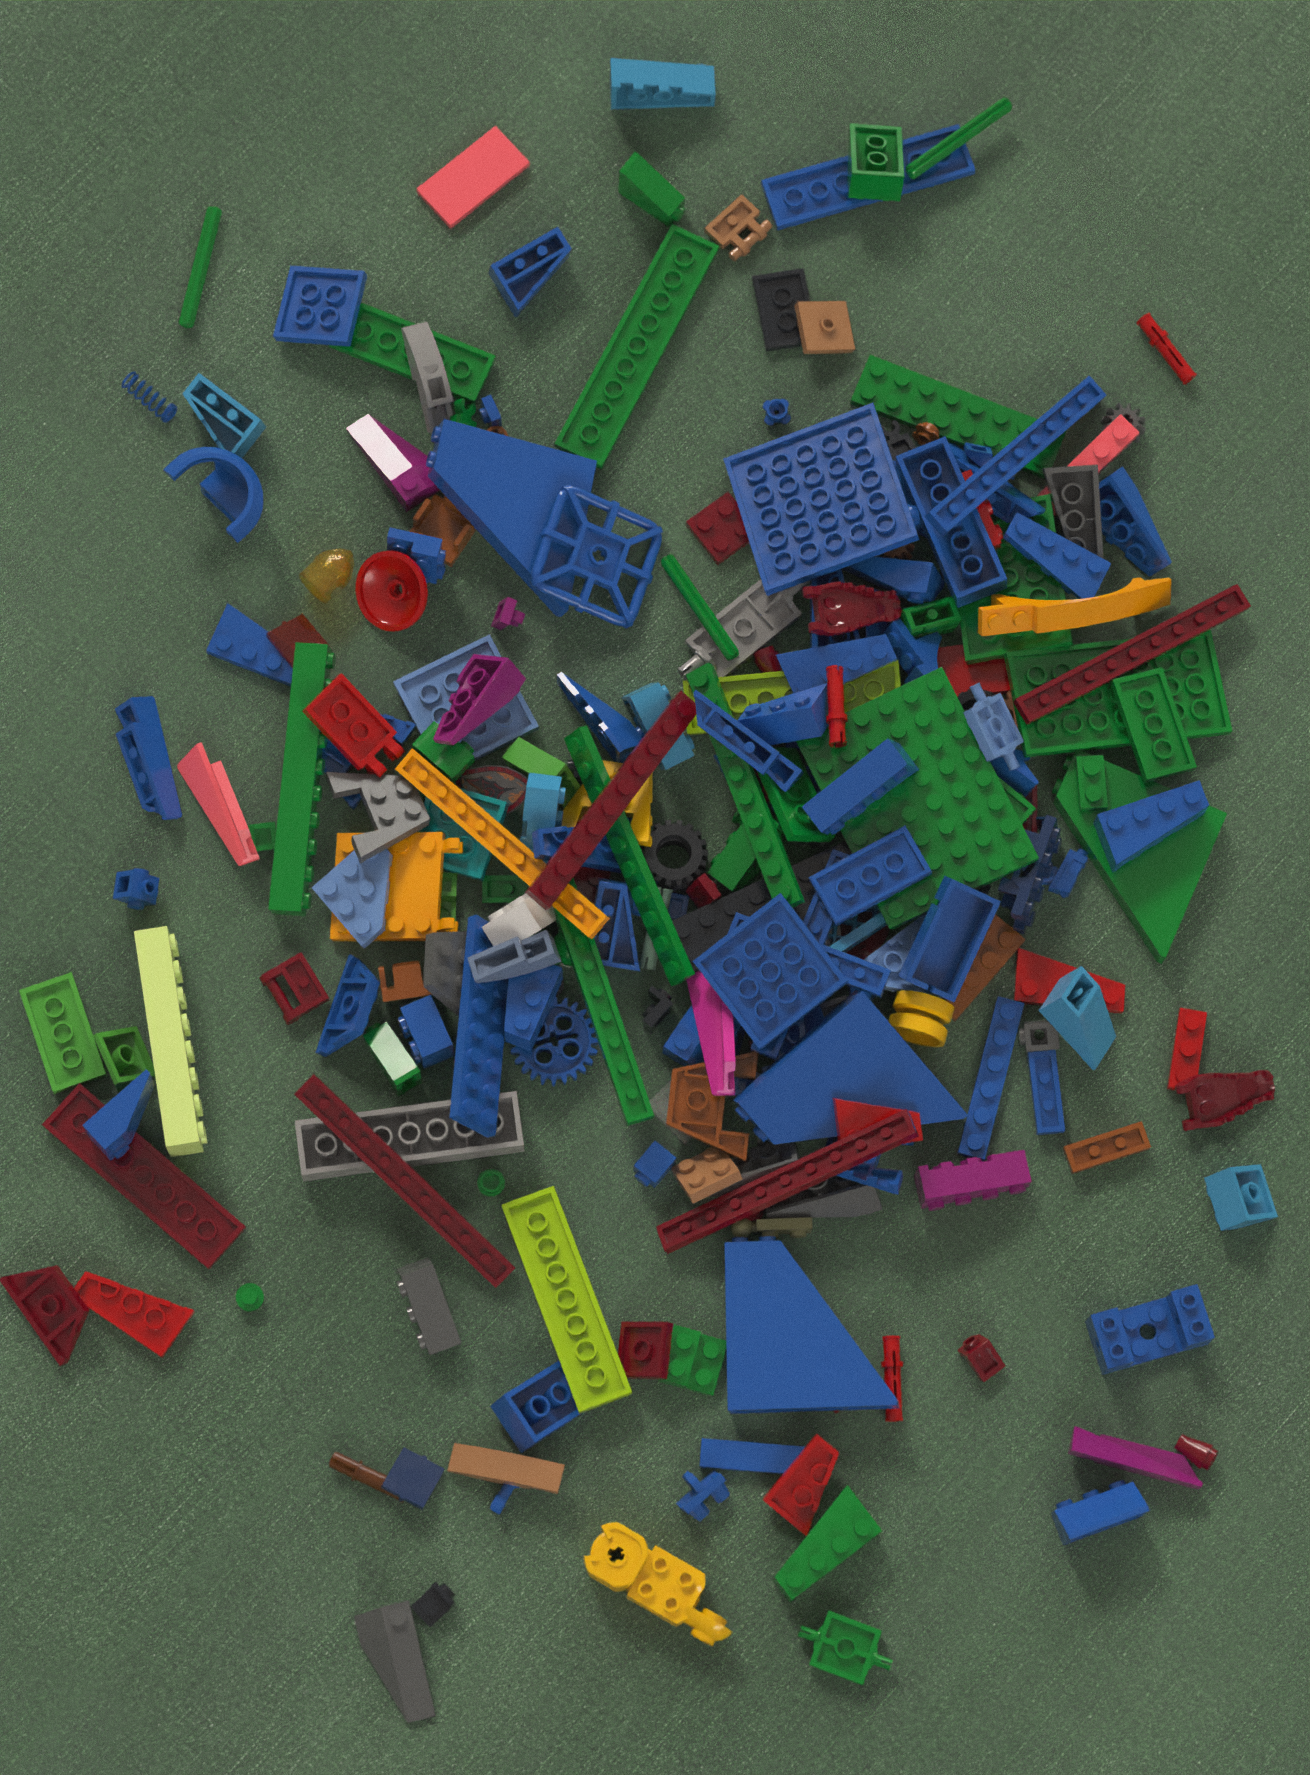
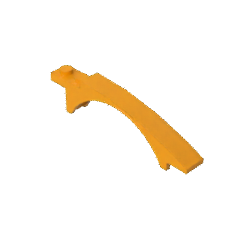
[978,578,1171,636]

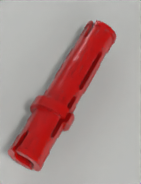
[1136,313,1197,385]
[826,665,848,748]
[881,1335,903,1422]

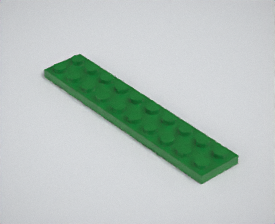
[554,224,719,470]

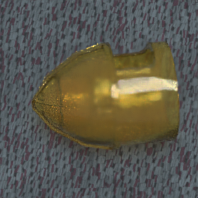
[298,548,354,604]

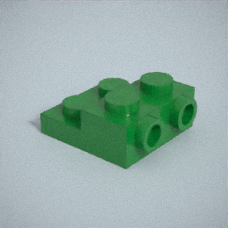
[659,1324,726,1397]

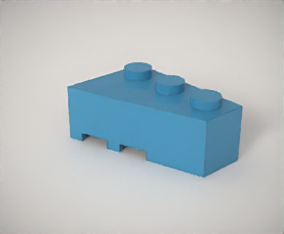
[183,373,266,458]

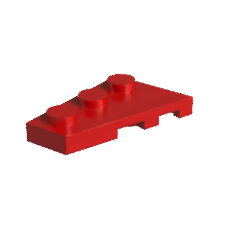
[833,1098,923,1144]
[762,1434,839,1536]

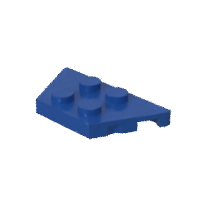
[315,954,380,1057]

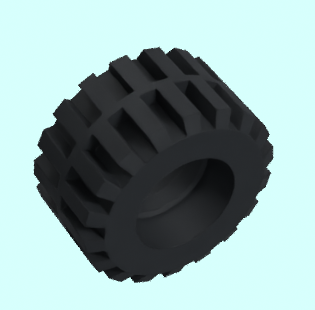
[640,820,708,893]

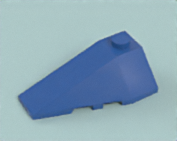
[1099,467,1172,577]
[842,557,945,604]
[557,672,645,763]

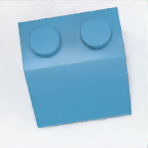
[1204,1164,1278,1231]

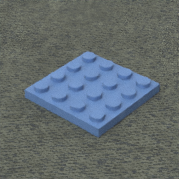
[393,634,539,761]

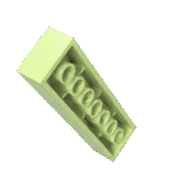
[134,926,208,1157]

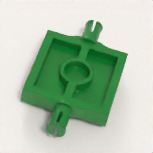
[798,1610,893,1686]

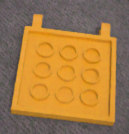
[330,832,463,941]

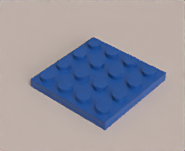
[693,893,849,1050]

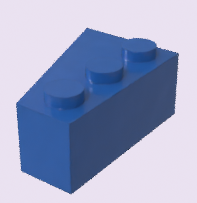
[737,683,829,745]
[504,965,563,1051]

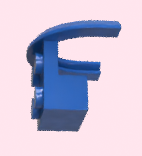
[163,447,264,543]

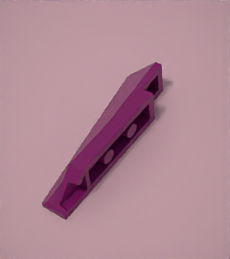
[1068,1426,1203,1490]

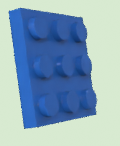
[273,266,367,347]

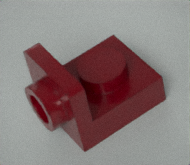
[685,873,722,909]
[957,1334,1006,1382]

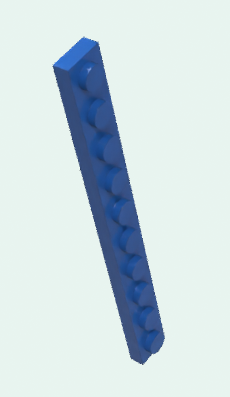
[924,376,1106,537]

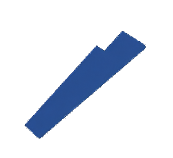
[949,443,1046,523]
[115,696,182,820]

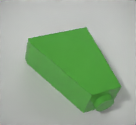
[502,737,581,809]

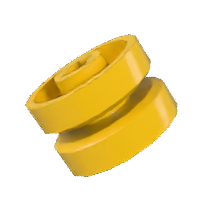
[888,990,954,1047]

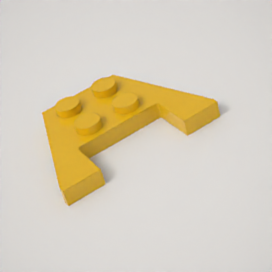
[562,760,653,847]

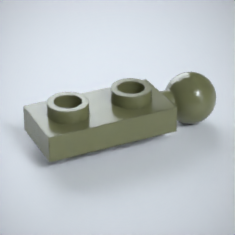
[731,1217,813,1238]

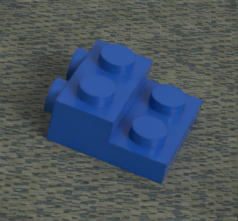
[387,528,446,584]

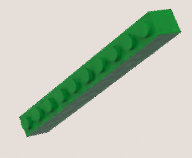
[268,642,336,916]

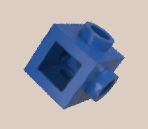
[113,868,159,910]

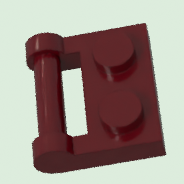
[259,952,330,1025]

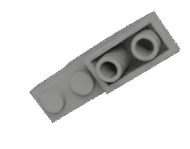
[401,322,453,433]

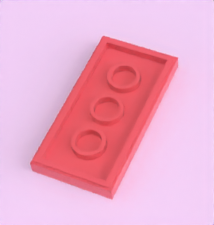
[416,126,530,229]

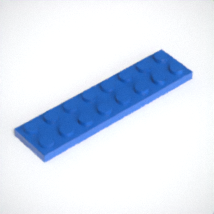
[761,124,975,230]
[449,915,509,1138]

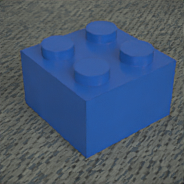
[398,995,454,1069]

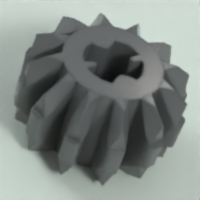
[1101,403,1146,449]

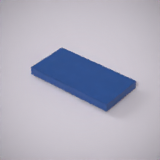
[809,826,932,926]

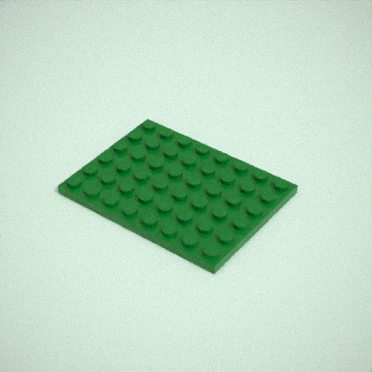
[796,667,1039,931]

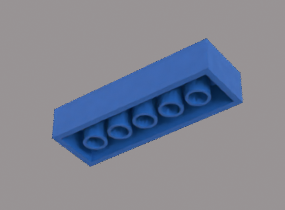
[896,436,1007,608]

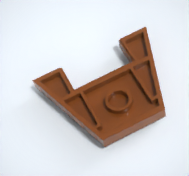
[666,1052,758,1162]

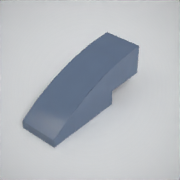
[468,930,561,983]

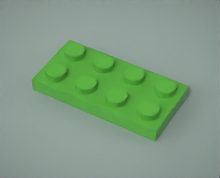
[19,972,107,1094]

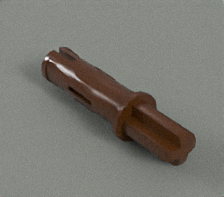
[329,1452,404,1503]

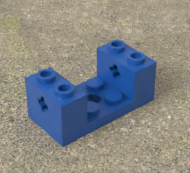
[1085,1284,1215,1375]

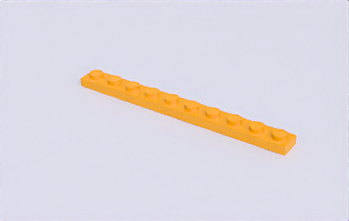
[395,748,610,939]

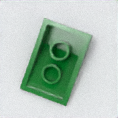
[847,123,904,201]

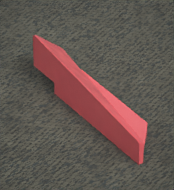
[177,742,260,866]

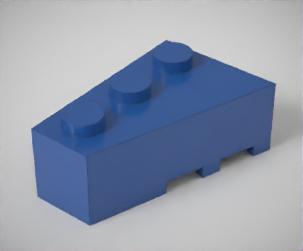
[488,227,572,318]
[594,878,640,971]

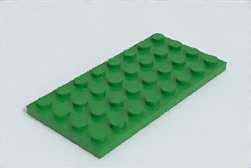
[1004,630,1232,758]

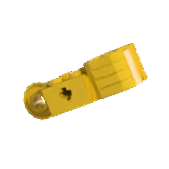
[584,1522,732,1646]

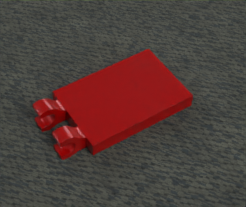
[937,644,1011,697]
[302,673,405,777]

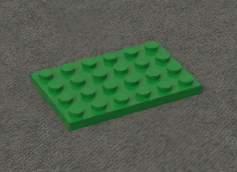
[958,494,1073,665]

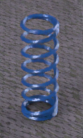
[122,371,177,423]

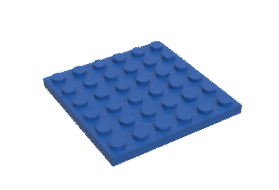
[724,403,920,596]

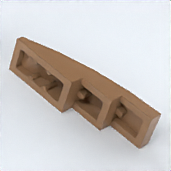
[447,1443,565,1494]

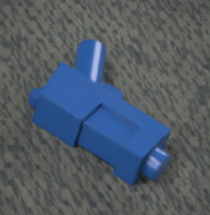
[1042,849,1088,898]

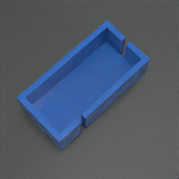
[898,876,1001,1002]

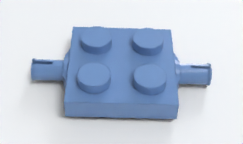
[963,682,1024,771]

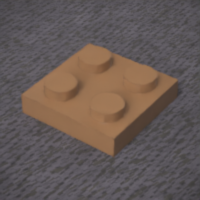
[671,1147,742,1203]

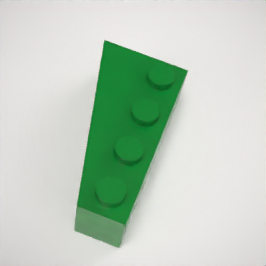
[773,1485,882,1602]

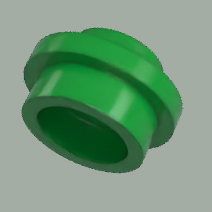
[477,1169,505,1197]
[236,1283,264,1312]

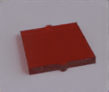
[266,613,330,668]

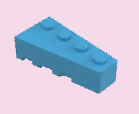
[610,58,715,109]

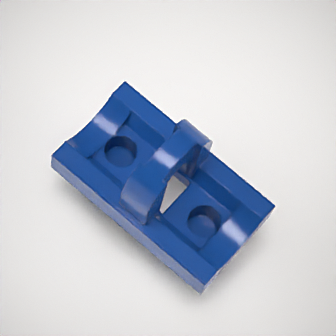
[676,1470,730,1521]

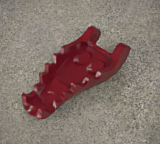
[802,581,902,636]
[1175,1070,1275,1131]

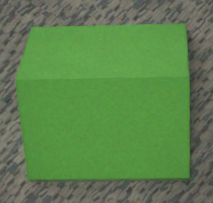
[93,1026,155,1093]

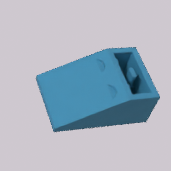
[1039,966,1116,1070]

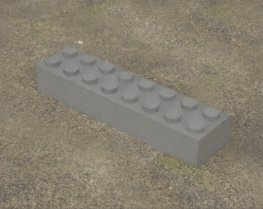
[295,1091,524,1181]

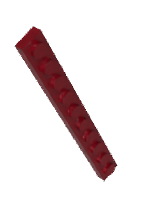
[1013,584,1251,725]
[525,691,697,910]
[294,1073,515,1288]
[656,1109,919,1254]

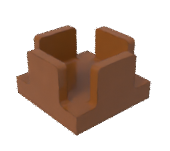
[409,494,476,567]
[378,960,432,1002]

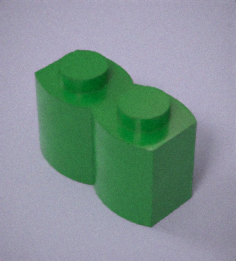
[412,721,475,783]

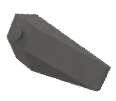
[354,1600,436,1723]

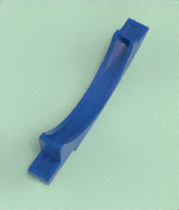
[882,619,1039,797]

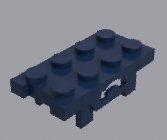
[998,815,1062,934]

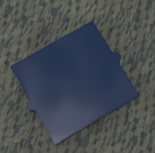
[381,1447,445,1510]

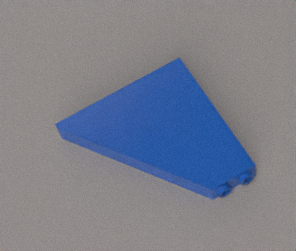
[426,419,597,617]
[733,989,968,1145]
[724,1236,899,1414]

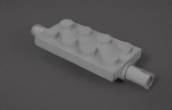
[677,579,810,680]

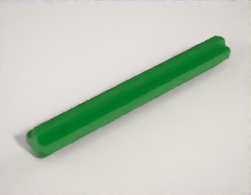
[905,97,1013,179]
[178,206,222,328]
[661,554,739,661]

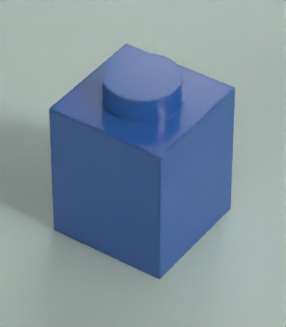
[633,1141,676,1188]

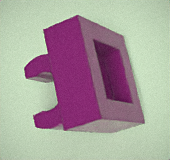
[491,597,525,630]

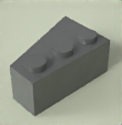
[397,1257,461,1355]

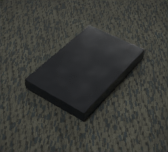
[752,268,810,352]

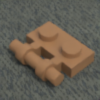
[704,194,773,261]

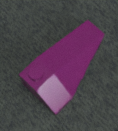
[346,414,440,512]

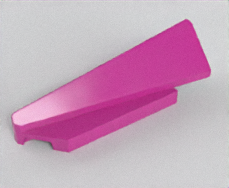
[687,970,735,1096]

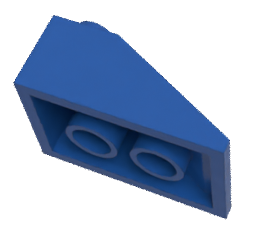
[82,1069,155,1161]
[490,1361,584,1453]

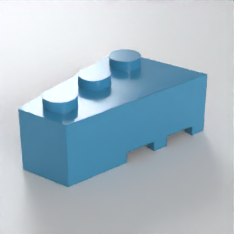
[621,682,695,770]
[520,773,566,863]

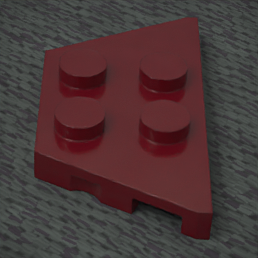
[0,1265,90,1366]

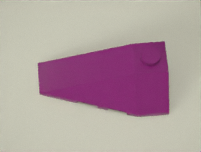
[433,654,526,745]

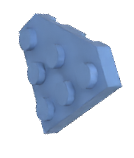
[312,849,393,949]
[864,914,943,999]

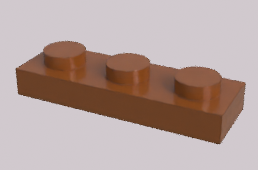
[1062,1121,1151,1174]

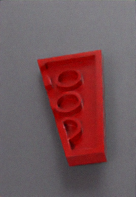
[1013,948,1125,1014]
[74,1271,195,1358]

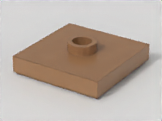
[794,301,855,354]

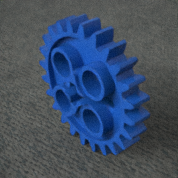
[510,996,599,1087]

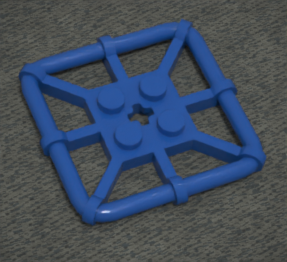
[530,484,663,628]

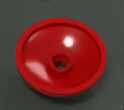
[355,550,428,632]

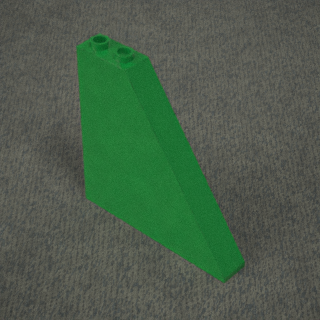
[1052,751,1227,964]

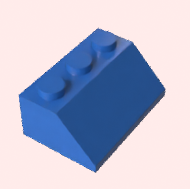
[1051,1480,1150,1546]

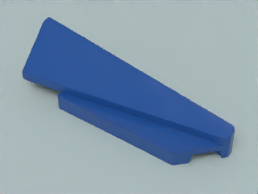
[693,690,804,792]

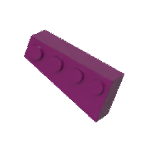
[914,1150,1032,1211]

